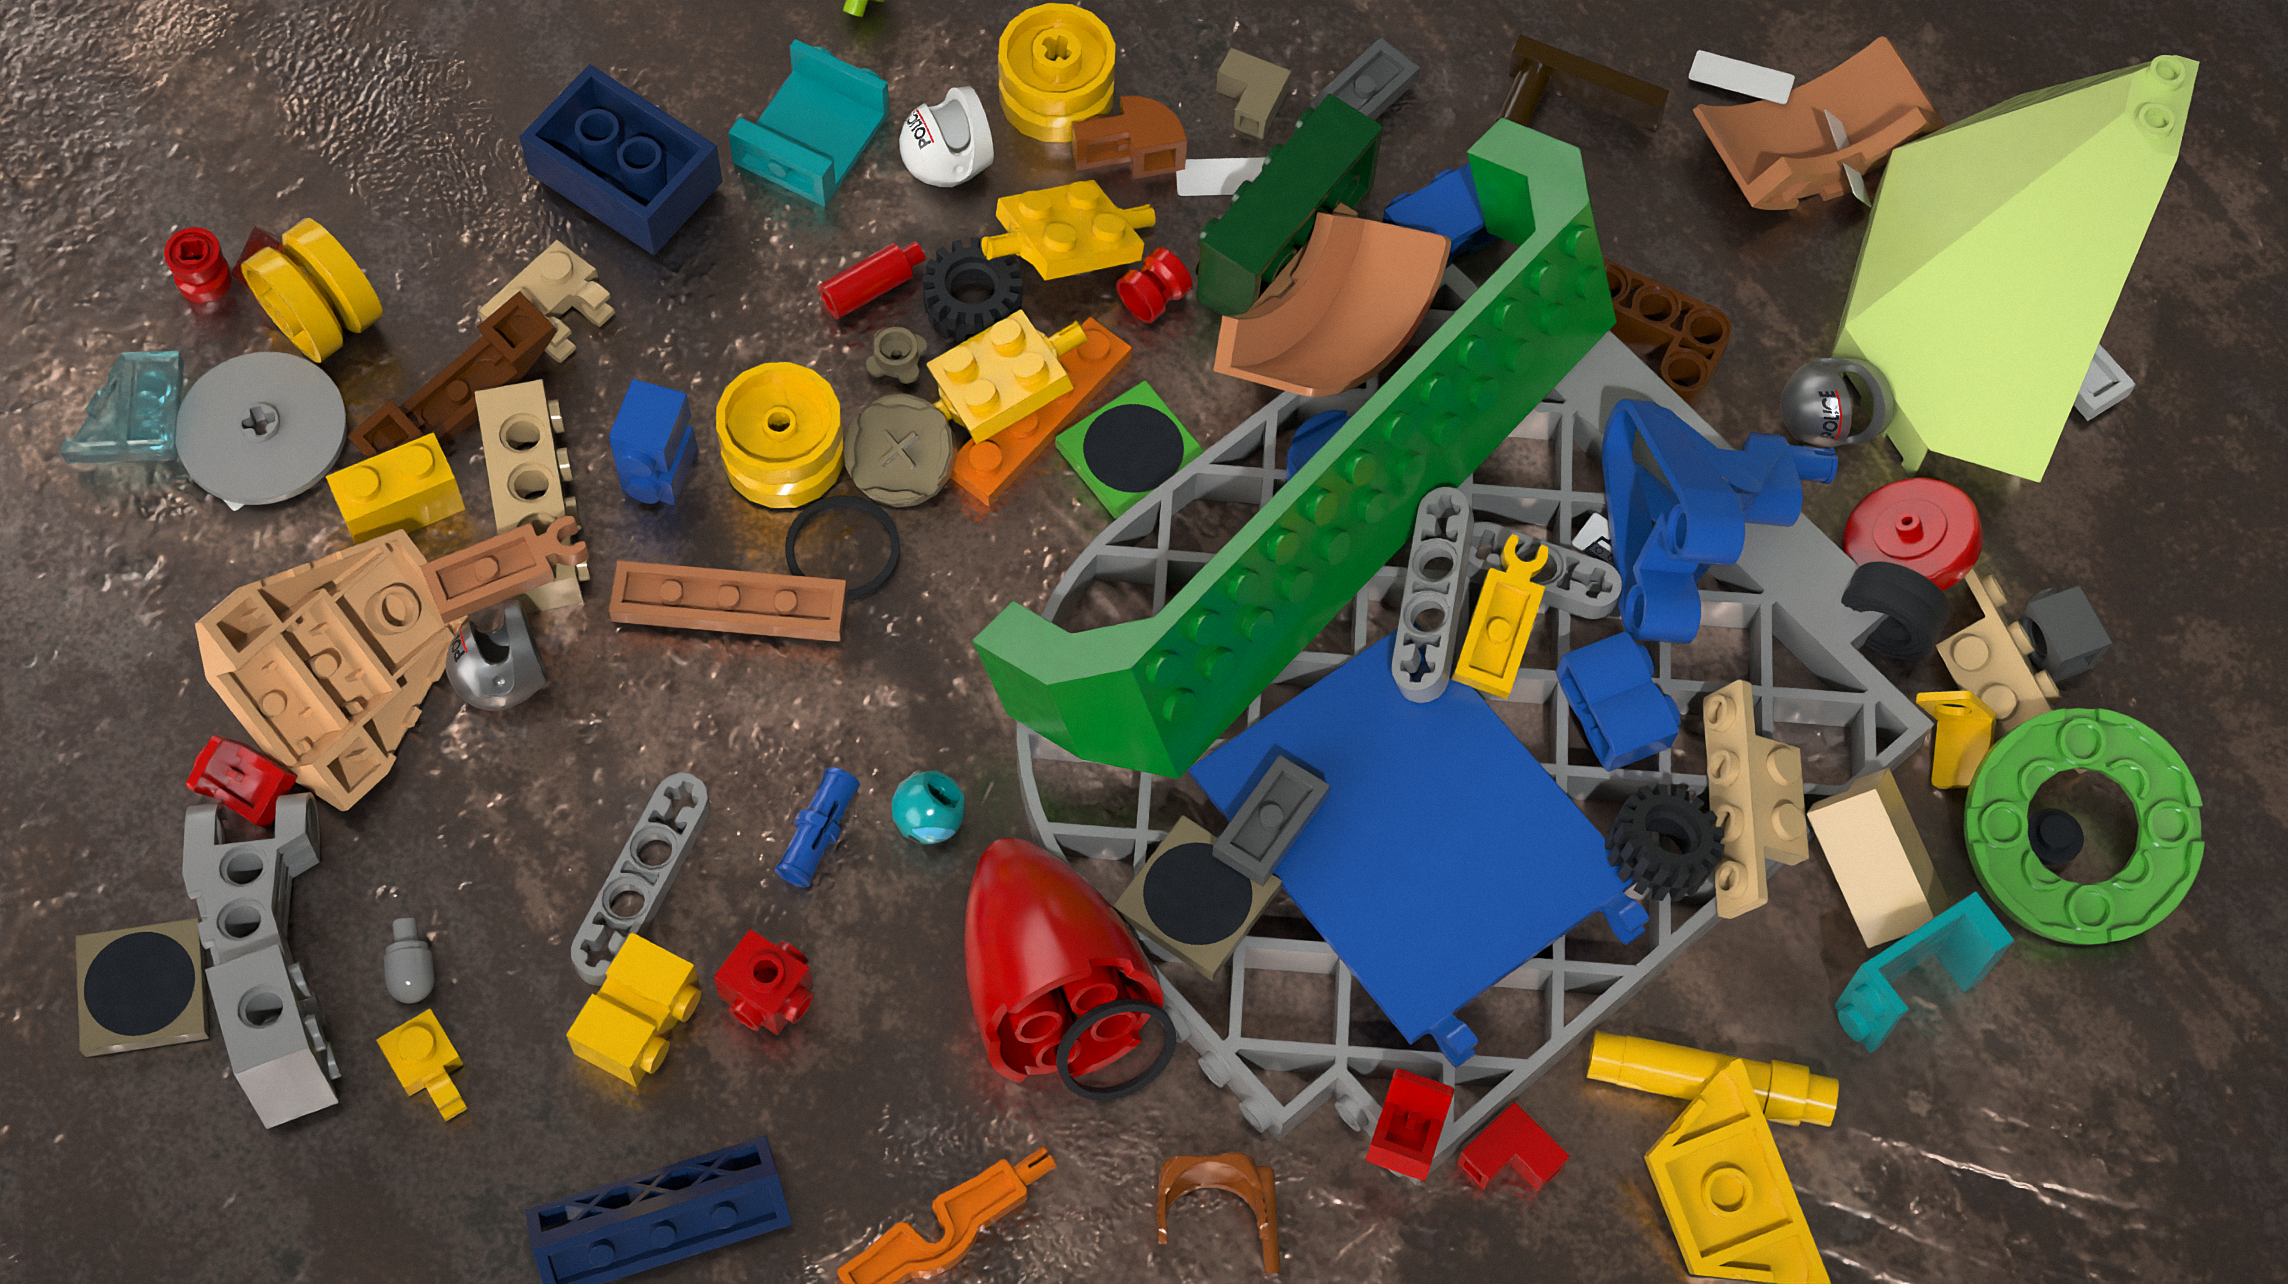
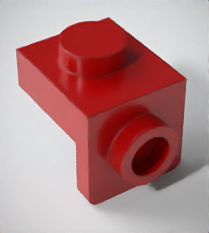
[186,735,298,828]
[1365,1069,1455,1182]

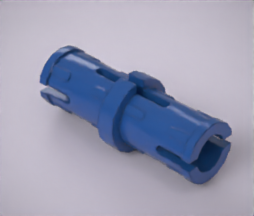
[774,767,860,888]

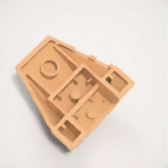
[195,529,472,811]

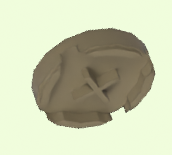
[843,394,957,508]

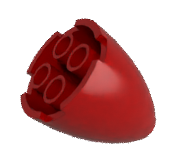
[964,837,1164,1083]

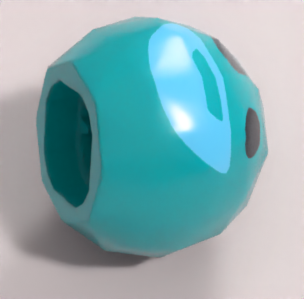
[891,770,966,845]

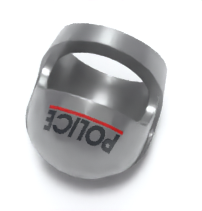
[1780,358,1894,447]
[445,599,548,711]

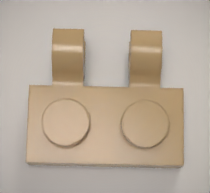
[479,240,615,363]

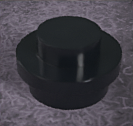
[2027,808,2084,866]

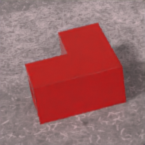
[1457,1101,1570,1192]

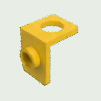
[1916,691,1997,789]

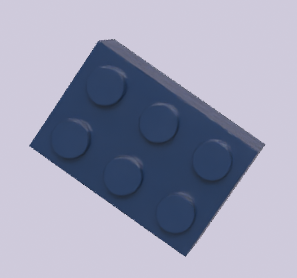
[519,64,723,255]

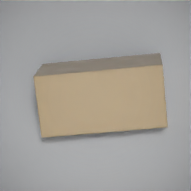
[1807,768,1949,948]

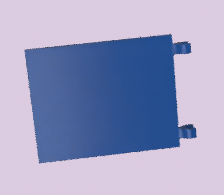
[1189,621,1650,1068]

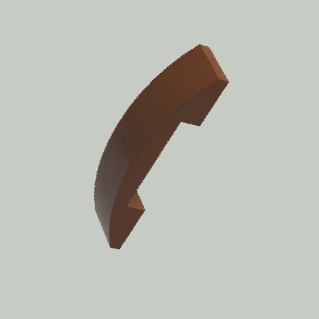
[347,291,557,459]

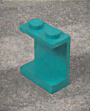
[728,39,890,207]
[1834,892,2014,1054]

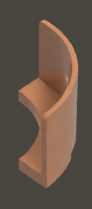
[1693,36,1947,210]
[1213,212,1451,397]

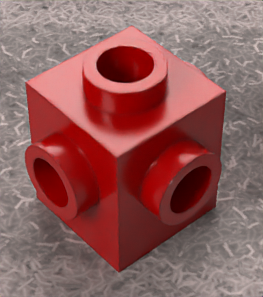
[714,929,814,1036]

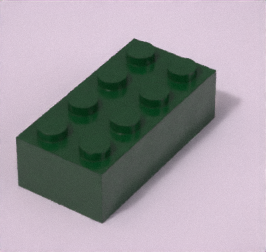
[1195,93,1383,316]

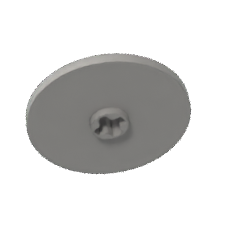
[175,352,348,505]

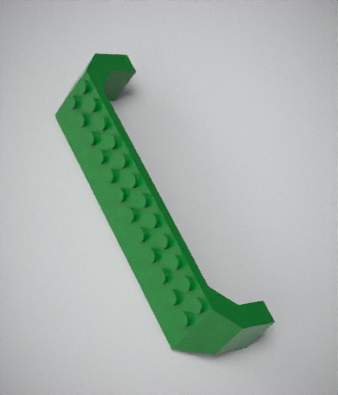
[972,117,1617,779]

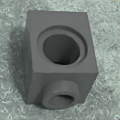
[2018,585,2112,682]

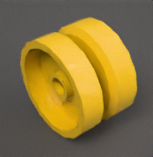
[998,3,1116,143]
[241,218,383,363]
[716,362,844,508]

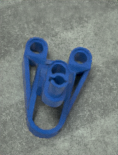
[1602,398,1838,644]

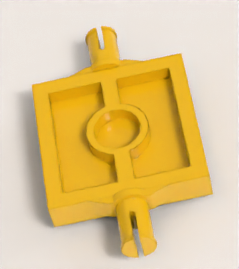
[981,180,1156,281]
[926,309,1088,444]

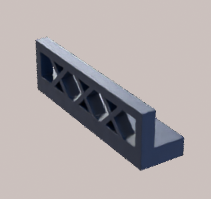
[525,1135,792,1284]

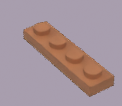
[609,560,847,642]

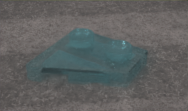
[60,351,184,464]

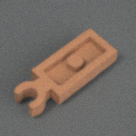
[420,516,589,624]

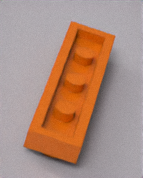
[951,317,1132,507]

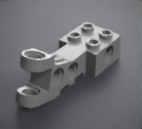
[182,792,342,1129]

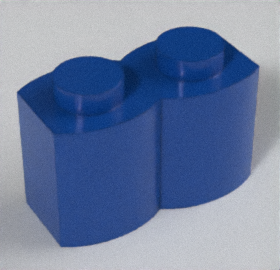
[1556,631,1681,772]

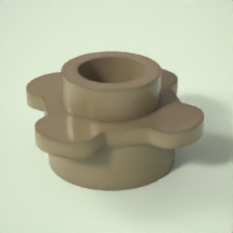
[866,327,927,384]

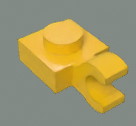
[376,1008,467,1121]

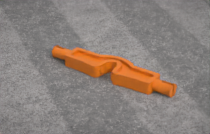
[837,1146,1057,1284]

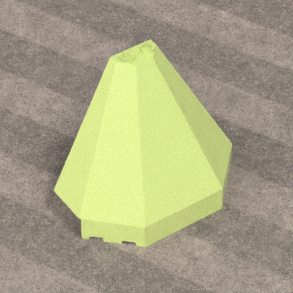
[1831,55,2199,483]

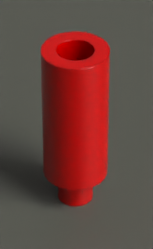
[818,241,926,320]

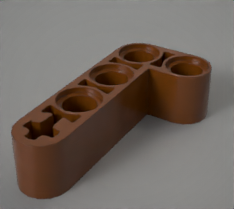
[1604,258,1732,411]

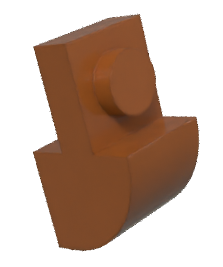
[1072,96,1187,179]

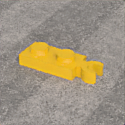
[1451,534,1548,699]

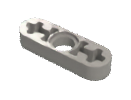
[1466,522,1622,619]

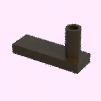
[1496,34,1669,132]

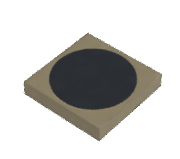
[1113,815,1282,981]
[75,918,209,1057]

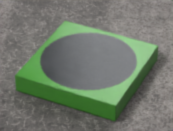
[1055,380,1205,520]

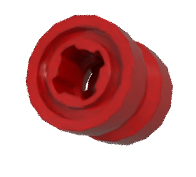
[164,227,232,303]
[1116,247,1193,324]

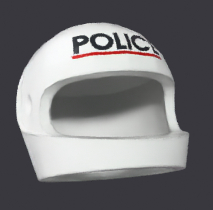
[899,86,994,188]

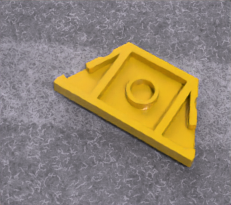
[1644,1058,1831,1284]

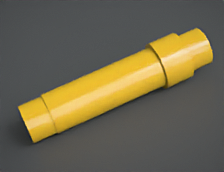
[1586,1030,1839,1127]

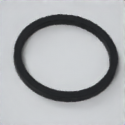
[785,496,900,601]
[1056,999,1176,1100]

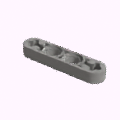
[1392,487,1474,703]
[571,773,710,986]

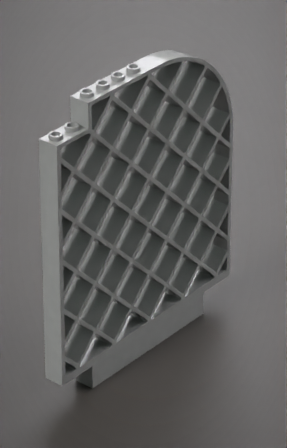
[1017,264,1934,1186]

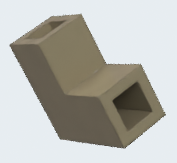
[1216,47,1291,140]

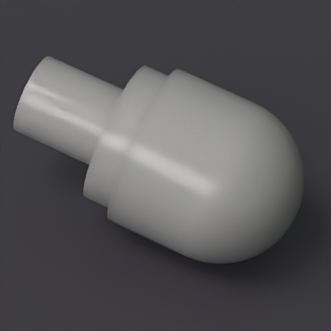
[383,918,435,1004]

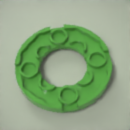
[1964,708,2205,945]

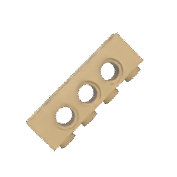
[475,379,591,614]

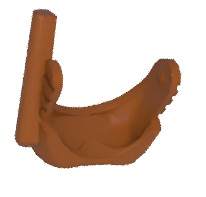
[1157,1153,1280,1273]

